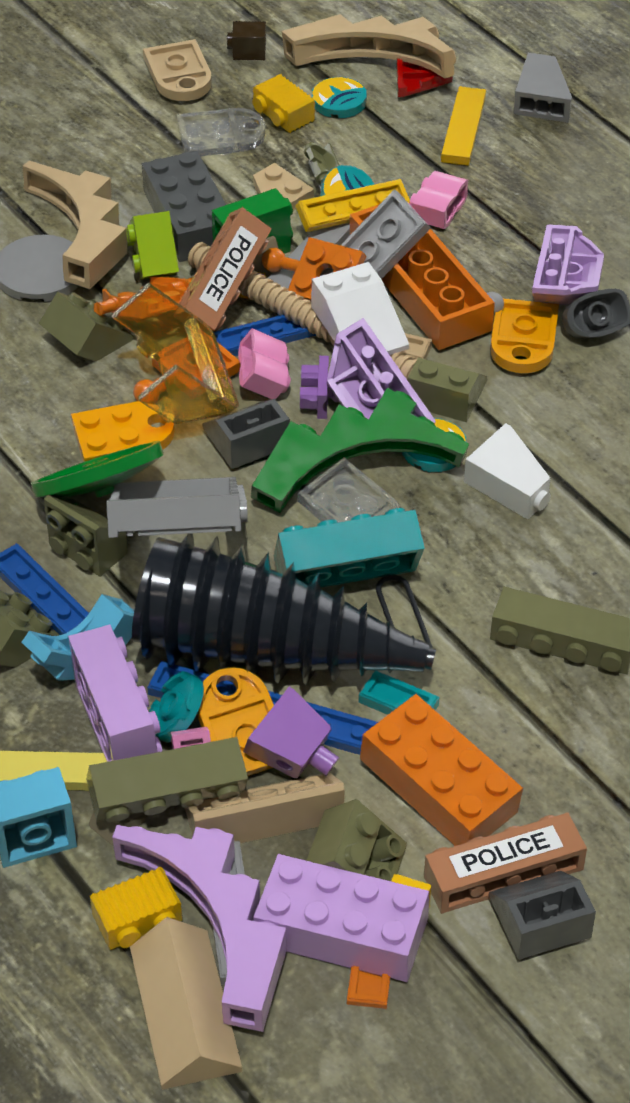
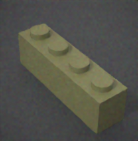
[490,586,630,675]
[86,737,248,823]

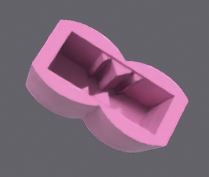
[409,171,468,229]
[238,328,291,400]

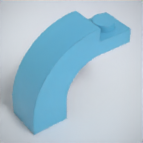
[21,594,134,680]

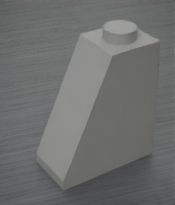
[513,52,572,123]

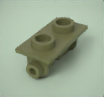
[304,142,340,190]

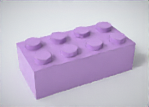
[68,624,162,762]
[253,854,429,982]

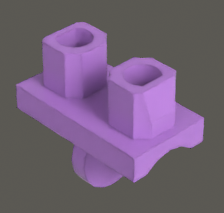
[300,356,339,419]

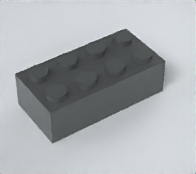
[142,151,226,262]

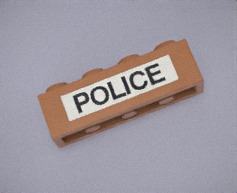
[173,207,272,333]
[424,812,587,914]

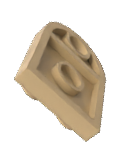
[143,39,212,101]

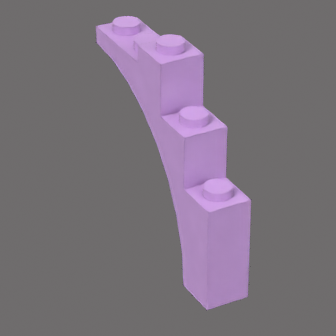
[112,825,287,1032]

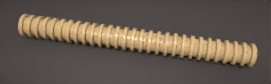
[188,242,417,379]

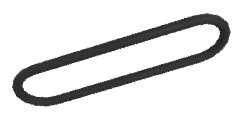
[376,575,433,648]

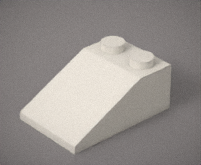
[311,262,409,355]

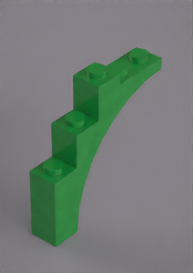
[251,388,469,513]

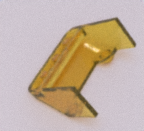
[112,283,239,424]

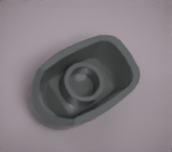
[562,288,630,339]

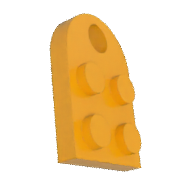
[490,298,559,373]
[71,401,174,462]
[197,668,274,776]

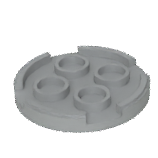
[0,235,79,302]

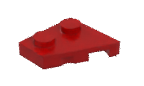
[396,58,453,97]

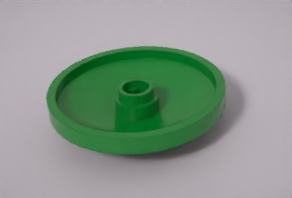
[31,441,164,498]

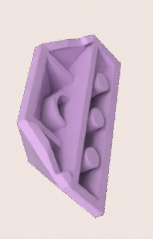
[532,225,604,305]
[326,318,436,424]

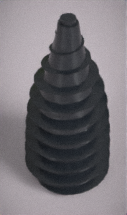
[132,533,436,685]

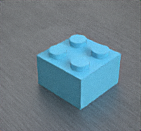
[0,767,77,868]

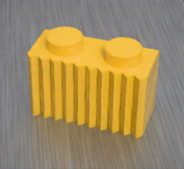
[252,74,315,133]
[90,867,182,950]

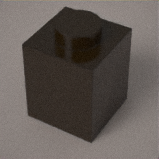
[227,21,266,60]

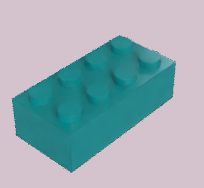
[273,508,425,588]

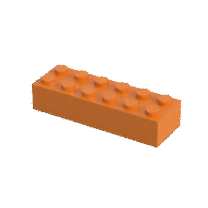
[350,204,495,350]

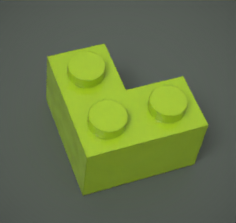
[127,211,179,280]

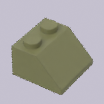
[407,357,488,422]

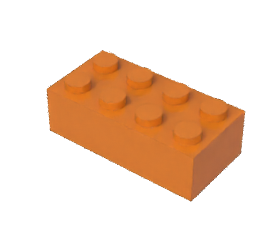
[360,694,523,846]

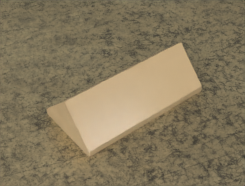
[185,772,345,843]
[130,917,242,1090]

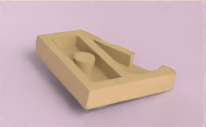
[253,163,314,211]

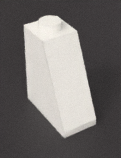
[464,423,551,519]

